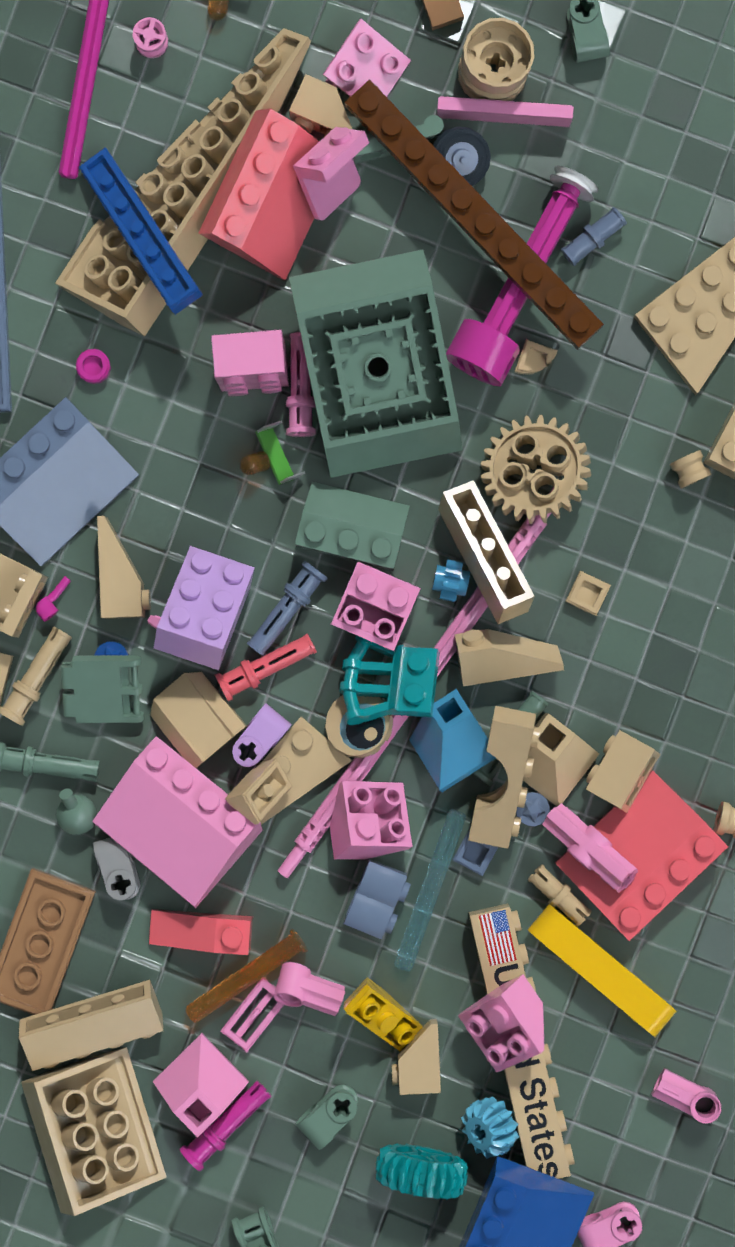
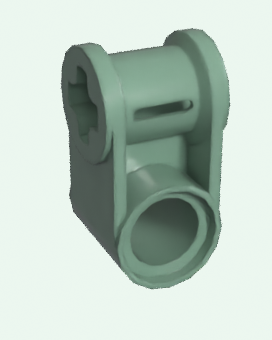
[567,0,610,63]
[295,1084,358,1150]
[232,1206,279,1247]

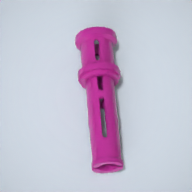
[180,1080,272,1171]

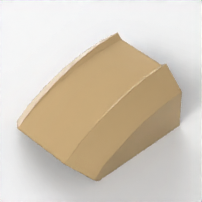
[150,672,247,769]

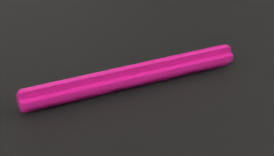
[59,0,109,179]

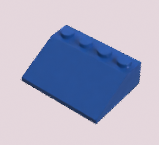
[459,1156,594,1247]

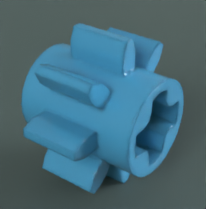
[432,559,470,602]

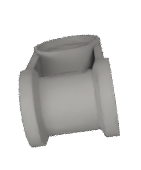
[93,837,140,900]

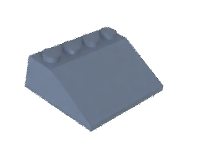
[0,397,140,567]

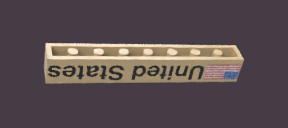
[468,903,575,1179]

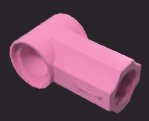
[273,962,345,1016]
[651,1068,721,1124]

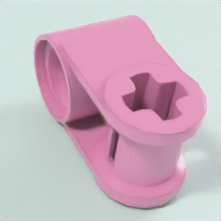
[577,1201,642,1247]

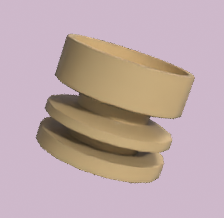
[458,18,535,101]

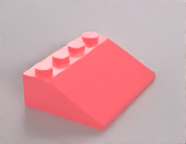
[198,108,319,280]
[555,770,728,941]

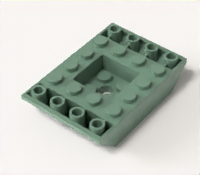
[289,249,462,478]

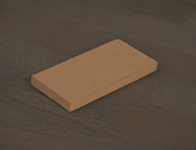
[0,868,96,1015]

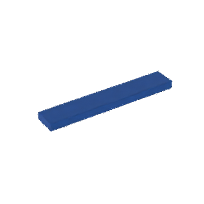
[79,147,203,315]

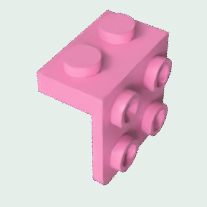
[293,127,369,220]

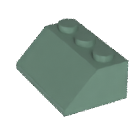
[295,482,410,571]

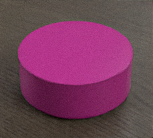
[76,349,111,384]

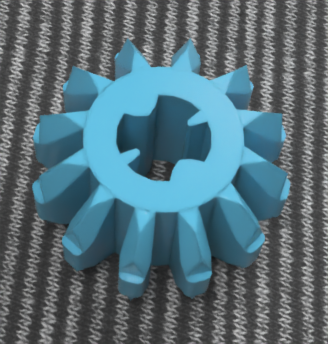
[461,1096,519,1158]

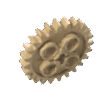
[481,415,591,524]

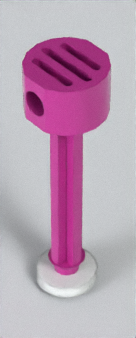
[446,166,599,386]

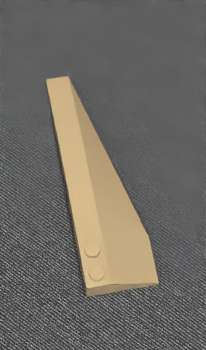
[55,28,311,336]

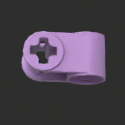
[232,704,292,767]

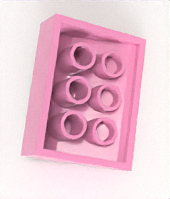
[92,736,263,908]

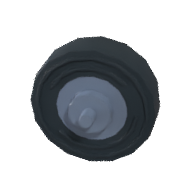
[433,126,491,186]

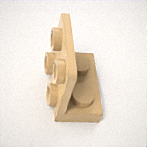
[0,554,48,638]

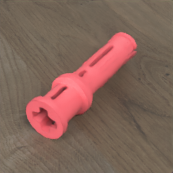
[215,633,317,702]

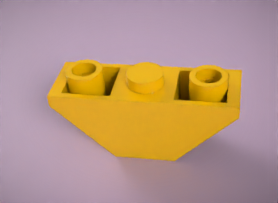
[343,977,423,1051]

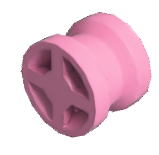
[132,17,168,58]

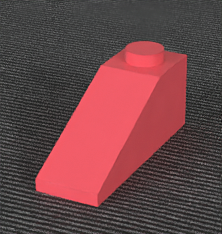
[149,909,253,955]

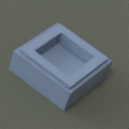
[452,830,498,876]

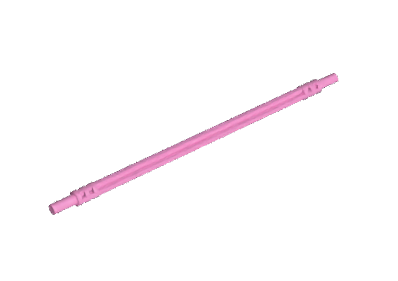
[277,487,554,878]

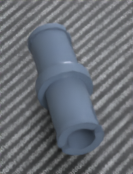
[561,207,627,266]

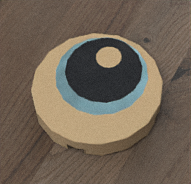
[325,695,393,758]

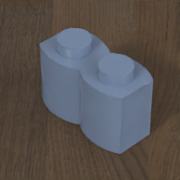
[343,859,411,939]

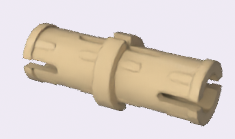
[528,864,592,927]

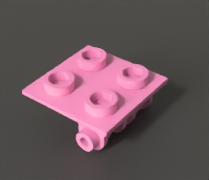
[323,19,411,97]

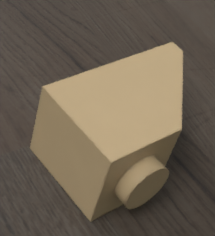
[391,1019,441,1095]

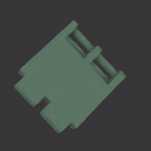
[60,655,144,723]

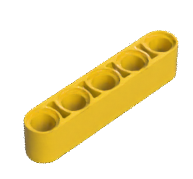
[528,904,677,1037]

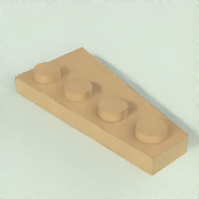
[261,716,352,825]

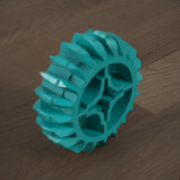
[375,1143,468,1200]

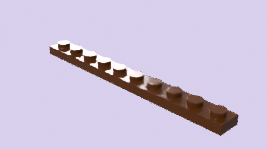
[345,79,604,350]

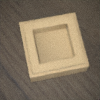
[565,571,611,616]

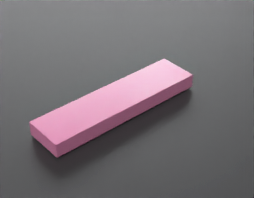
[437,96,574,127]

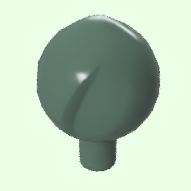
[56,789,97,835]

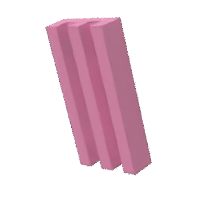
[220,976,284,1052]

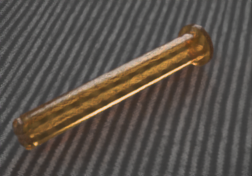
[185,929,308,1023]

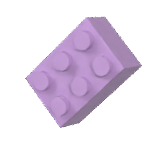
[154,546,255,670]

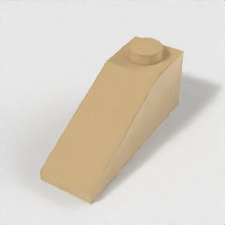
[97,516,151,619]
[455,629,564,687]

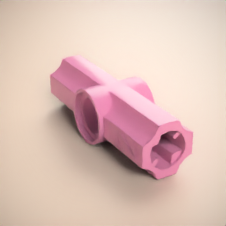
[542,803,638,893]

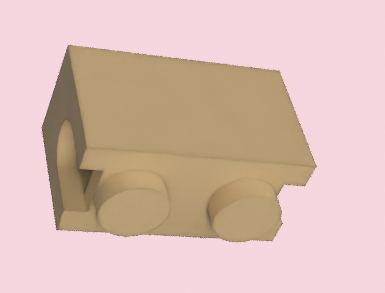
[586,730,661,813]

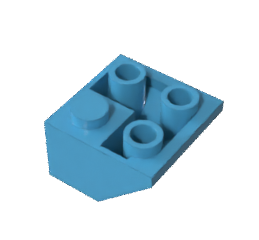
[409,689,496,793]

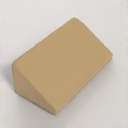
[225,758,292,824]

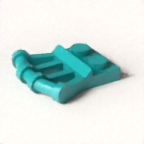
[339,635,440,725]

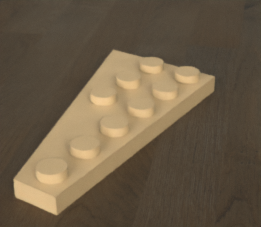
[634,237,735,396]

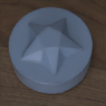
[516,792,550,826]

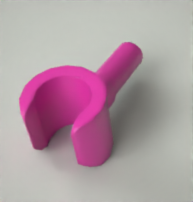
[36,576,71,622]

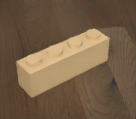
[438,480,535,624]
[19,980,163,1071]

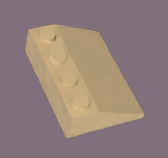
[21,1047,166,1216]

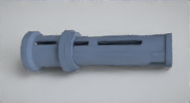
[247,560,328,656]

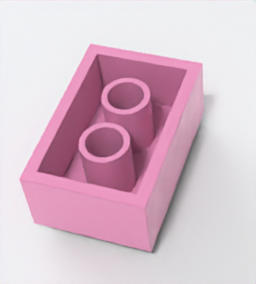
[211,330,289,396]

